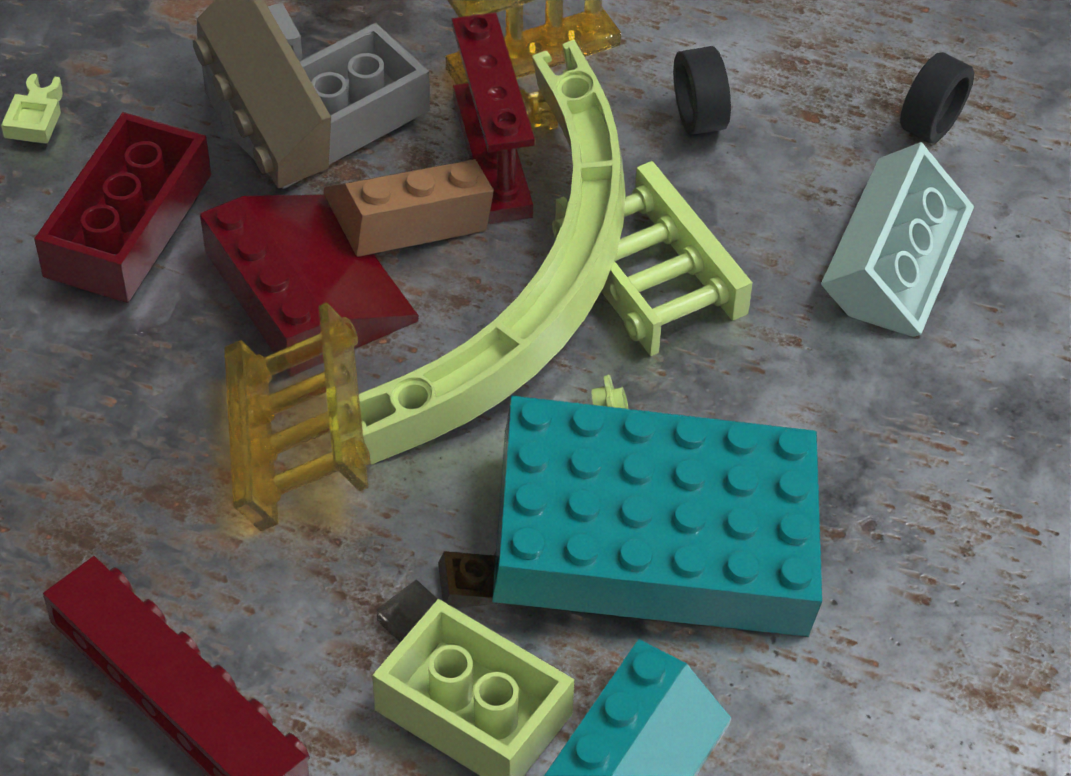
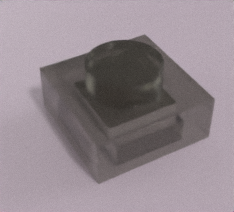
[376,579,437,642]

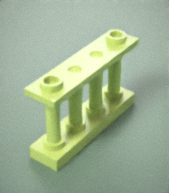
[552,161,753,356]

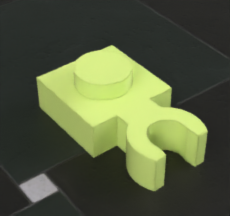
[1,74,63,144]

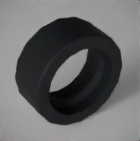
[673,46,731,135]
[900,52,975,143]

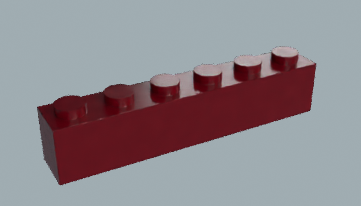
[43,556,310,776]

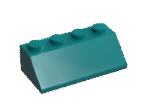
[544,639,731,776]

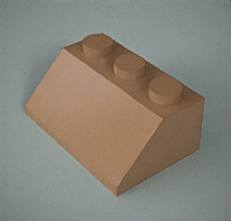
[323,159,494,257]

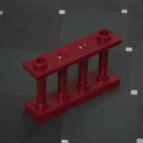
[452,12,535,224]

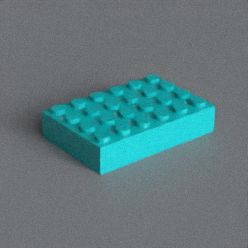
[492,396,822,637]

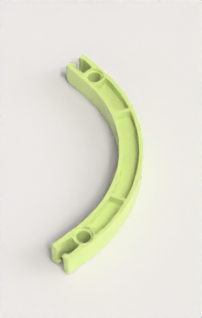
[345,39,626,465]

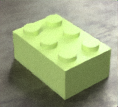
[372,599,574,776]

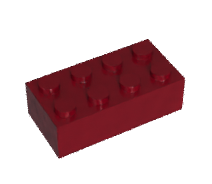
[34,112,212,303]

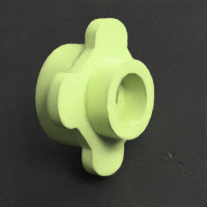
[591,375,629,409]

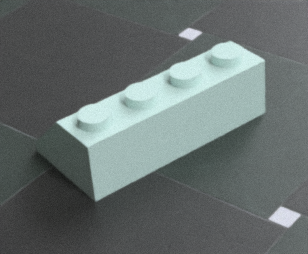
[821,142,974,337]

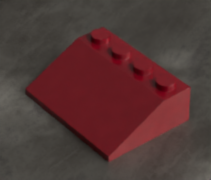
[200,194,419,377]

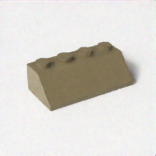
[193,0,331,189]

